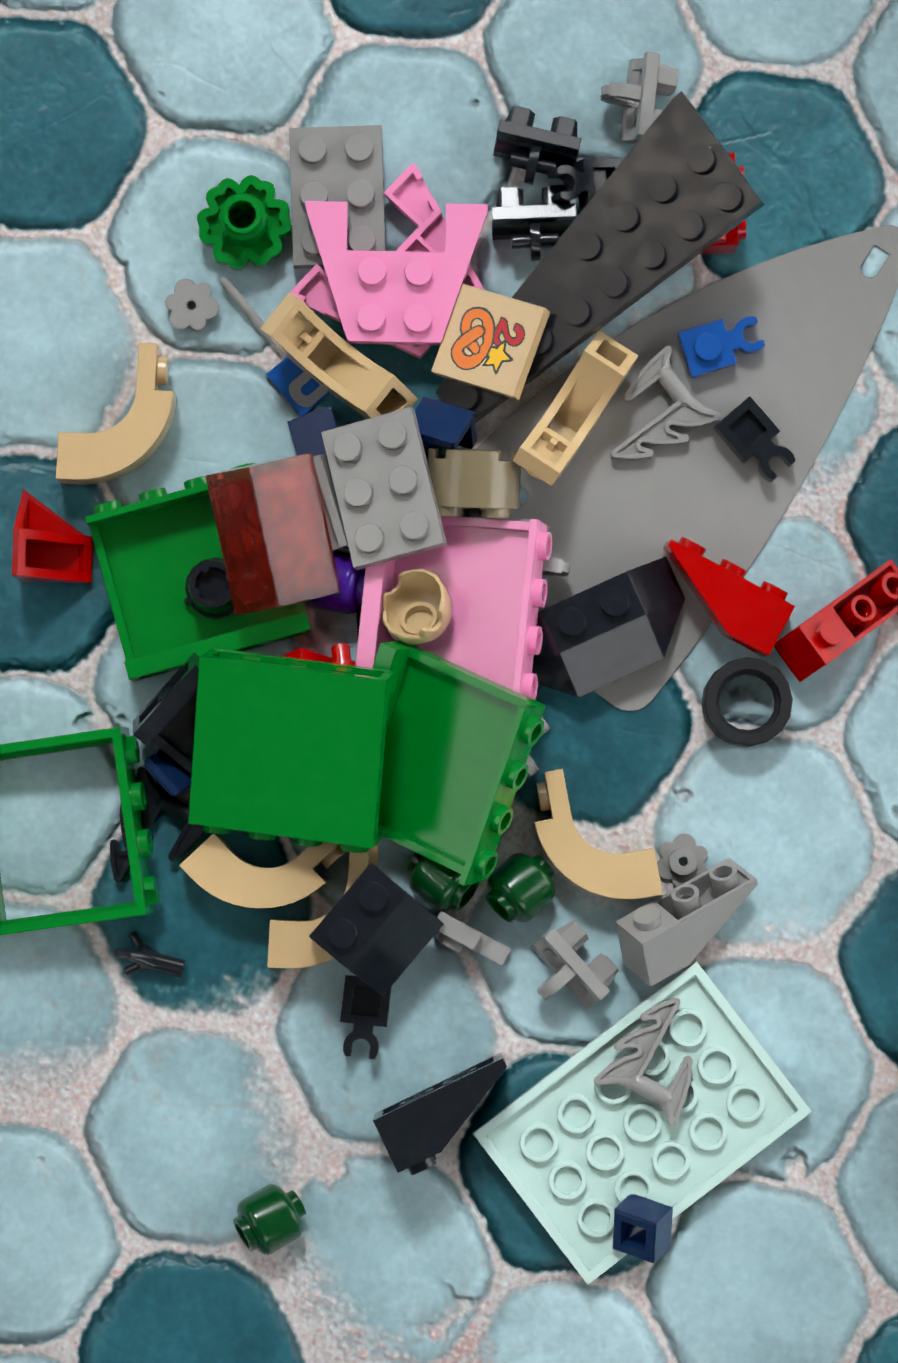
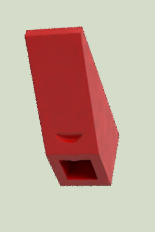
[663,537,795,657]
[774,559,898,683]

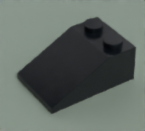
[373,1053,507,1175]

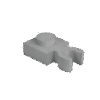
[436,911,511,966]

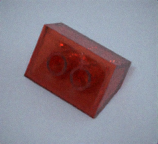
[206,453,341,615]

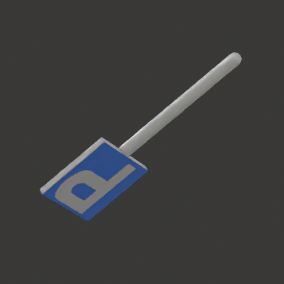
[220,277,330,416]

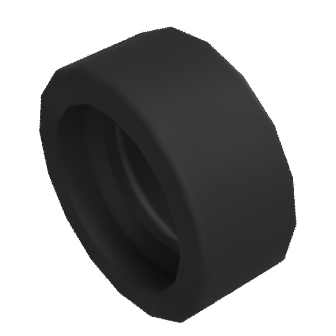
[701,657,793,747]

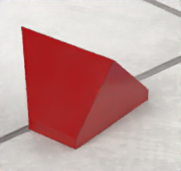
[11,489,93,583]

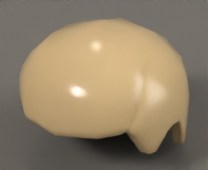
[382,568,453,646]

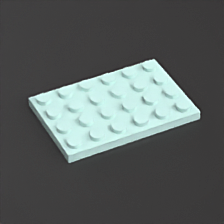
[473,961,812,1285]

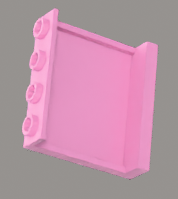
[356,516,552,700]

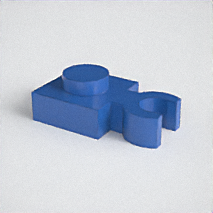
[677,316,765,379]

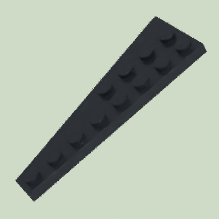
[435,91,765,424]

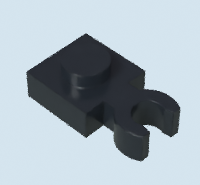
[547,157,622,209]
[713,396,795,483]
[340,975,392,1059]

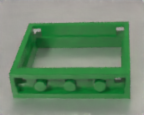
[0,727,159,935]

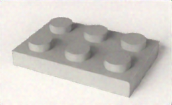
[289,125,386,269]
[321,407,447,570]

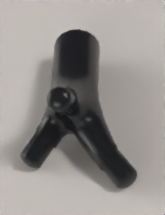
[114,931,186,978]

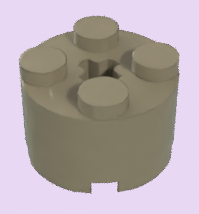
[427,448,521,518]

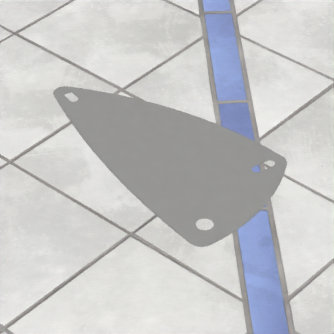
[468,225,898,711]

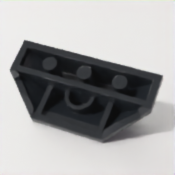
[532,556,685,698]

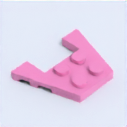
[290,163,484,359]
[305,201,488,345]

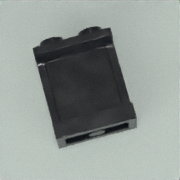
[133,653,199,774]

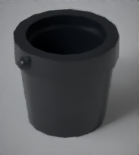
[184,558,247,619]

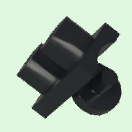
[493,106,582,185]
[492,185,577,261]

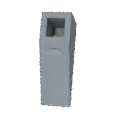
[615,858,758,987]

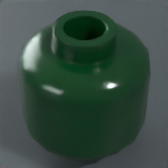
[408,853,479,912]
[485,853,555,922]
[233,1184,306,1255]

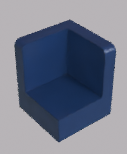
[415,396,477,459]

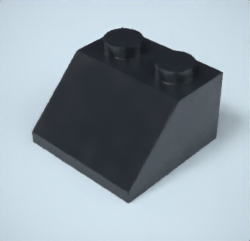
[309,863,444,996]

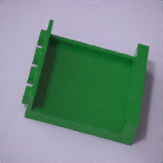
[85,463,312,682]
[372,641,546,886]
[188,648,397,853]

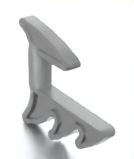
[611,346,722,460]
[593,998,693,1125]

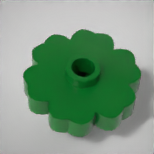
[197,175,292,271]

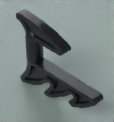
[110,767,205,882]

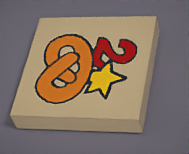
[431,284,550,400]

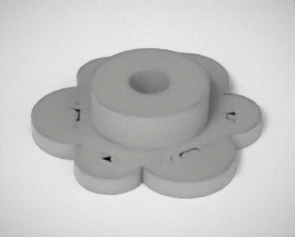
[165,279,219,331]
[657,834,708,887]

